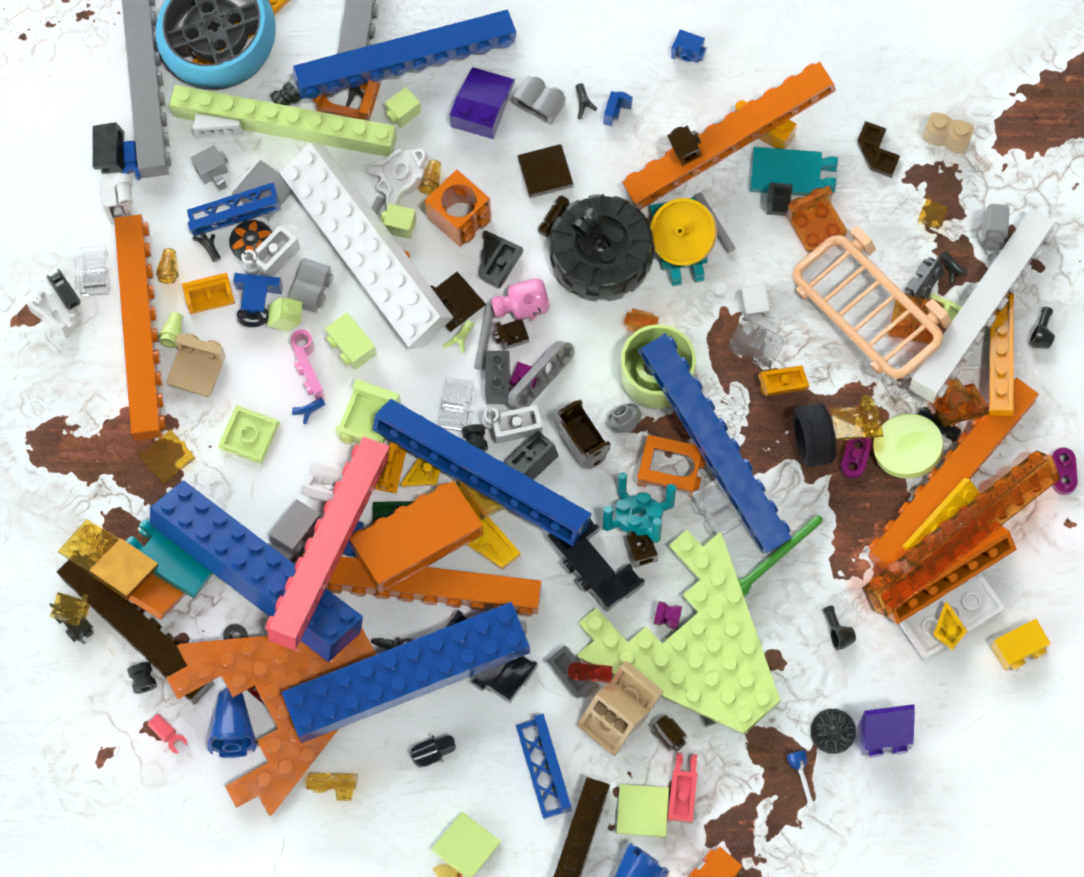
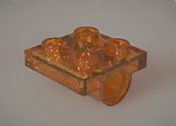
[929,377,989,426]

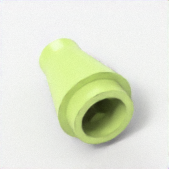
[158,312,184,348]

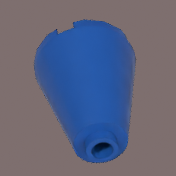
[207,688,257,758]
[614,842,670,877]

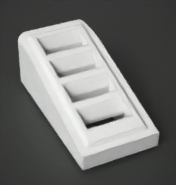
[192,113,243,138]

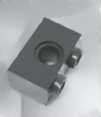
[485,351,510,404]

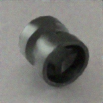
[270,81,301,106]
[571,207,604,240]
[462,424,488,452]
[127,662,157,694]

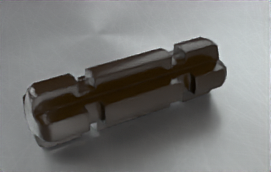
[538,195,569,237]

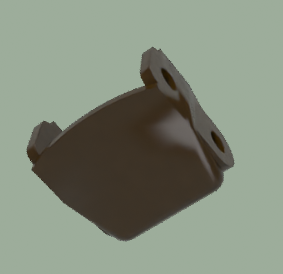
[554,399,611,469]

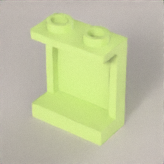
[335,379,401,444]

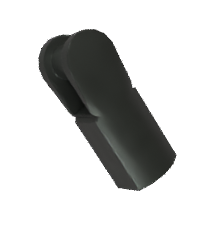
[46,268,81,310]

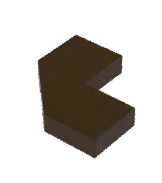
[857,121,900,178]

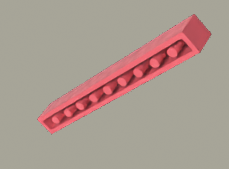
[265,437,390,650]

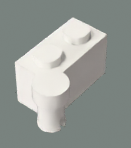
[100,173,133,225]
[241,224,300,277]
[482,405,543,444]

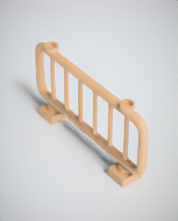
[793,226,952,379]

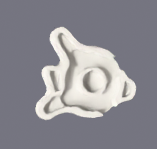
[367,149,428,207]

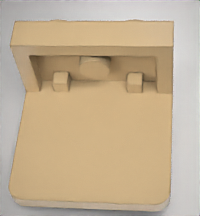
[167,333,226,397]

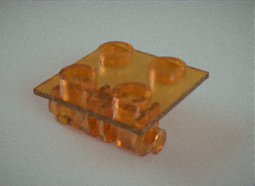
[888,295,942,344]

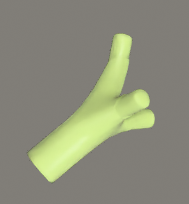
[443,320,474,353]

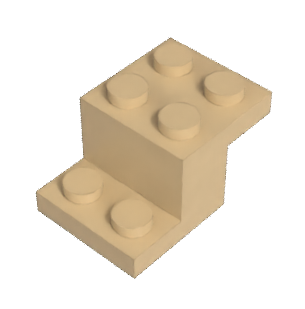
[577,661,664,756]

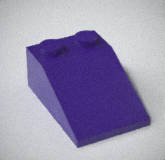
[449,67,515,140]
[858,704,915,758]

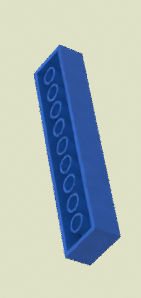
[150,480,363,662]
[282,602,530,743]

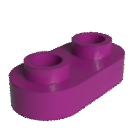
[841,432,871,479]
[1051,447,1078,496]

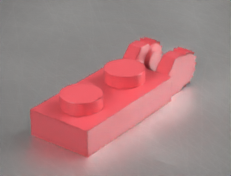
[668,752,698,823]

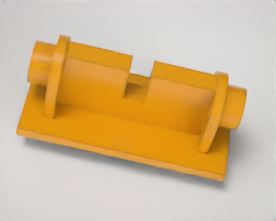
[374,442,407,494]

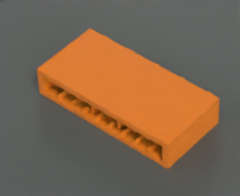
[349,480,484,593]

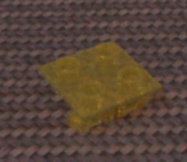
[831,395,883,440]
[58,519,119,571]

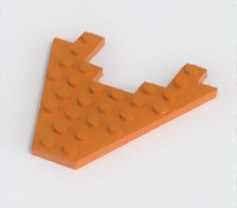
[166,628,377,816]

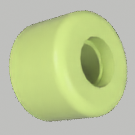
[621,324,696,409]

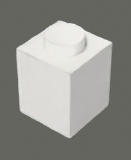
[741,284,770,322]

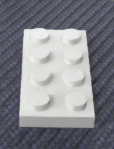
[899,573,1005,661]

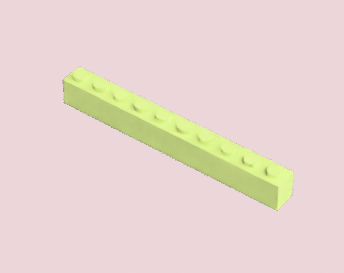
[169,85,397,157]

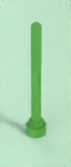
[738,515,823,597]

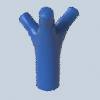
[292,397,326,424]

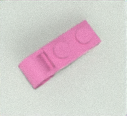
[291,329,325,400]

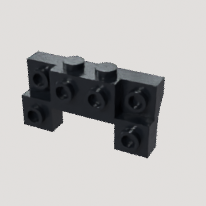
[547,519,645,612]
[445,610,538,703]

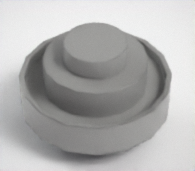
[607,403,642,433]

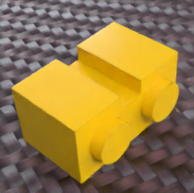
[991,618,1051,671]

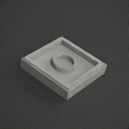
[232,160,293,221]

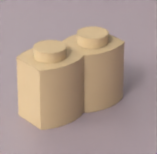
[923,112,974,153]

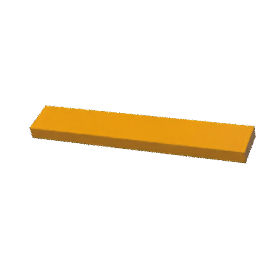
[989,293,1014,416]

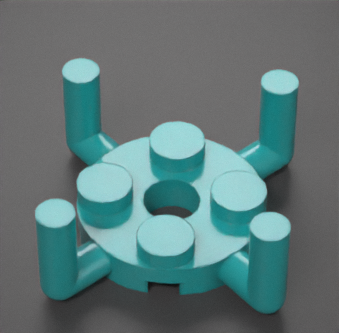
[602,472,676,543]

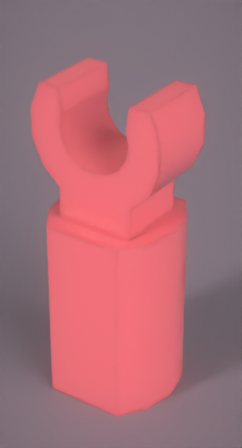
[148,714,188,754]

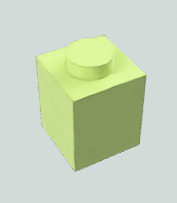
[385,87,421,128]
[381,204,417,239]
[267,297,302,332]

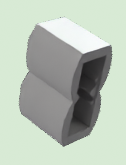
[513,75,566,125]
[981,204,1010,251]
[289,258,334,313]

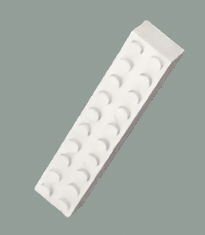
[280,142,454,348]

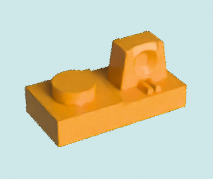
[758,365,810,396]

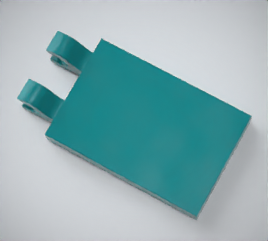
[750,147,838,197]
[126,519,213,599]

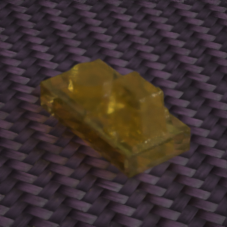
[306,772,358,801]

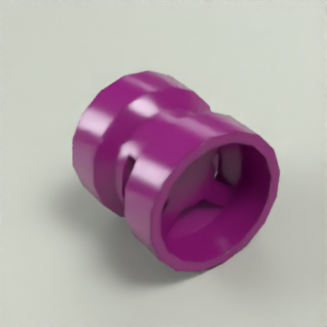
[654,601,683,630]

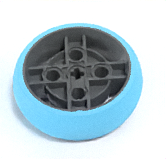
[156,0,276,89]

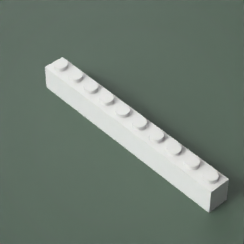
[909,208,1055,404]

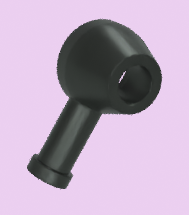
[1029,306,1055,348]
[823,606,856,651]

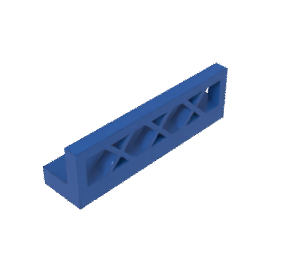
[187,182,281,236]
[516,713,572,820]

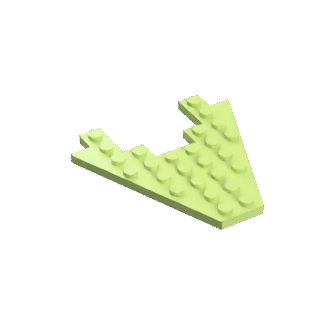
[577,530,781,734]

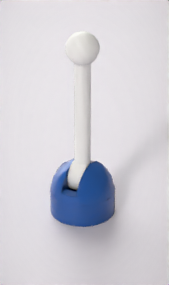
[787,750,816,810]

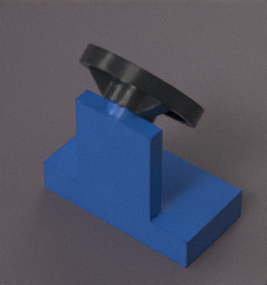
[233,273,283,327]

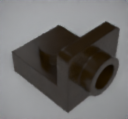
[493,320,530,351]

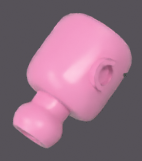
[491,278,550,321]

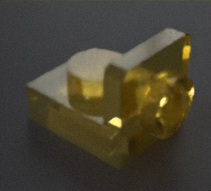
[50,592,90,625]

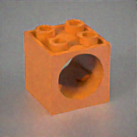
[425,169,492,247]

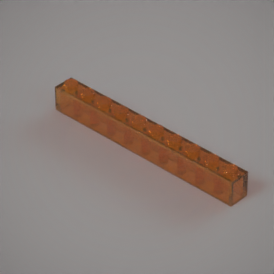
[862,450,1060,617]

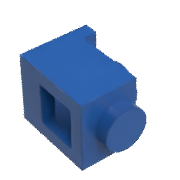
[671,29,707,63]

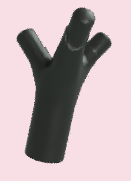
[575,83,597,119]
[345,86,364,107]
[192,231,221,262]
[940,251,967,283]

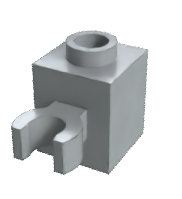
[191,145,229,191]

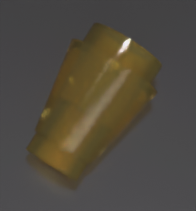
[418,160,442,195]
[156,248,179,284]

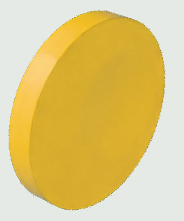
[650,198,717,266]

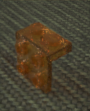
[786,186,847,252]

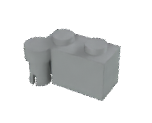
[268,500,320,563]

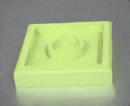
[218,405,280,465]
[616,784,669,838]
[431,812,501,877]

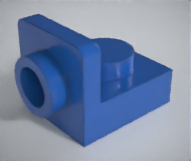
[603,91,633,126]

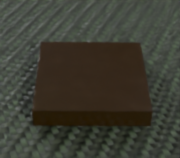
[518,144,573,198]

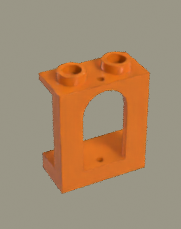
[313,80,381,121]
[637,435,705,498]

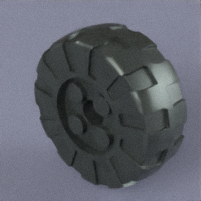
[549,194,655,302]

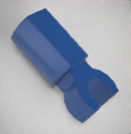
[122,140,141,180]

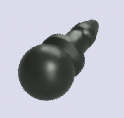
[371,637,413,649]

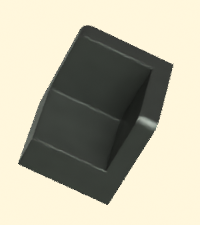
[766,182,793,216]

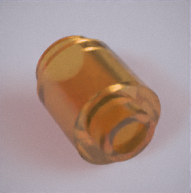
[624,308,659,332]

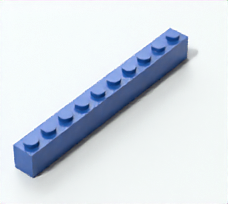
[293,9,517,100]
[638,333,791,554]
[372,399,592,546]

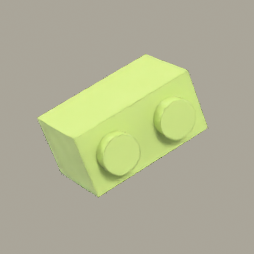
[325,312,377,370]

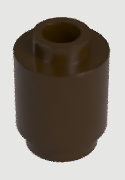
[652,715,687,752]

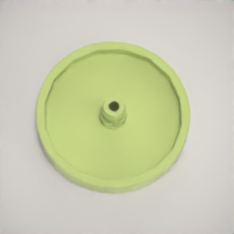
[873,414,943,479]

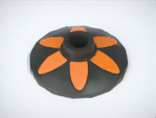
[229,220,272,261]

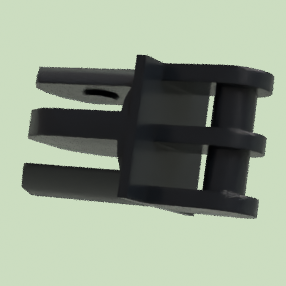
[411,735,456,768]

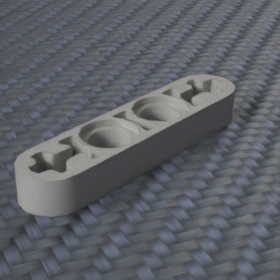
[508,341,575,409]

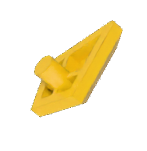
[401,458,441,488]
[933,602,968,650]

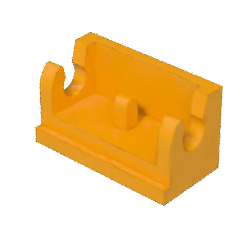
[182,273,235,315]

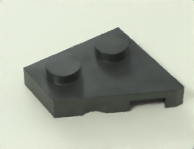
[479,230,524,288]

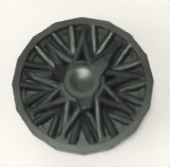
[810,709,856,754]

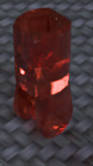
[567,662,613,683]

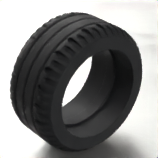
[793,402,837,467]

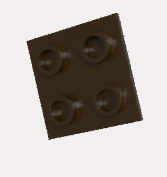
[430,271,486,332]

